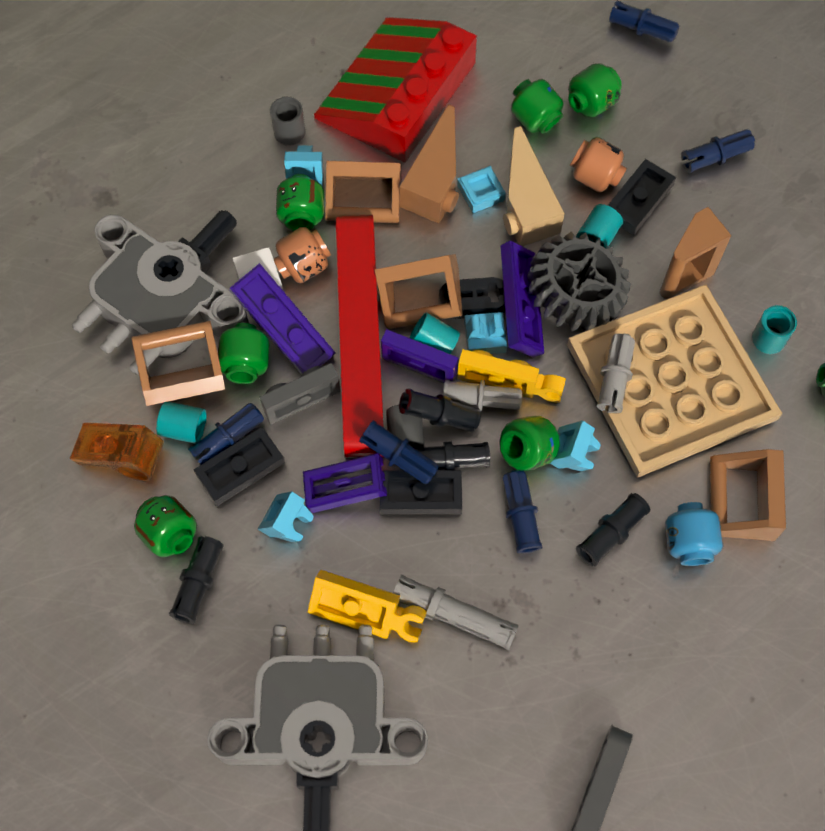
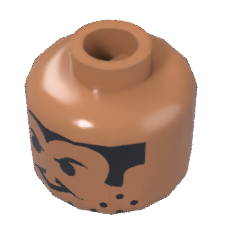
[570,137,627,192]
[273,227,331,283]

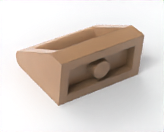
[325,161,402,223]
[660,207,732,299]
[375,254,462,329]
[131,321,225,406]
[710,449,786,541]

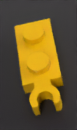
[457,349,566,403]
[307,570,427,643]

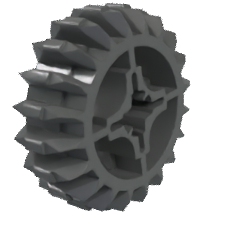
[527,231,631,332]

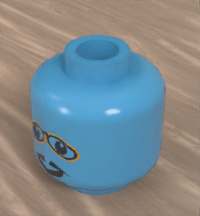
[665,502,723,566]

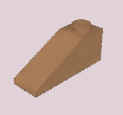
[400,104,459,224]

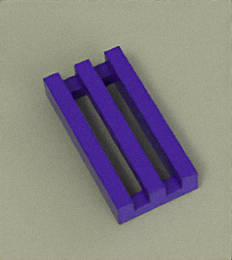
[381,329,459,383]
[303,453,387,513]

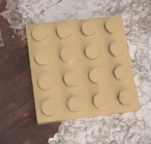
[567,285,782,478]

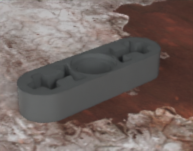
[571,725,633,831]

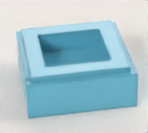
[457,166,506,213]

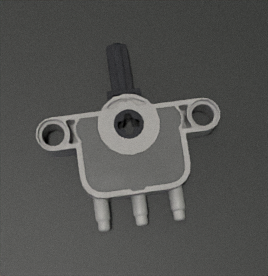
[72,210,249,375]
[207,625,428,831]

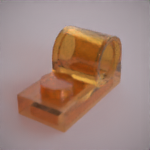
[70,423,164,481]

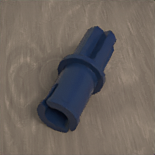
[609,0,679,42]
[681,129,755,173]
[188,403,264,465]
[359,420,438,484]
[502,470,543,554]

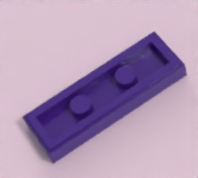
[500,240,544,358]
[229,263,336,375]

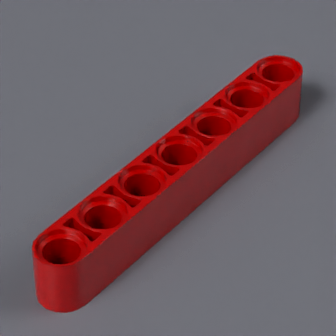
[336,215,384,459]

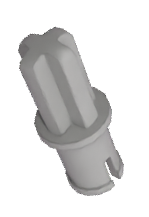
[596,333,635,413]
[443,380,522,412]

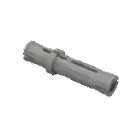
[393,575,519,650]

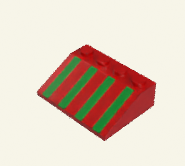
[314,17,477,163]

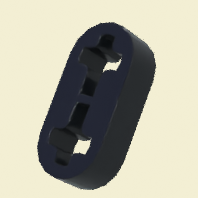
[438,277,505,319]

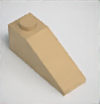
[503,126,565,246]

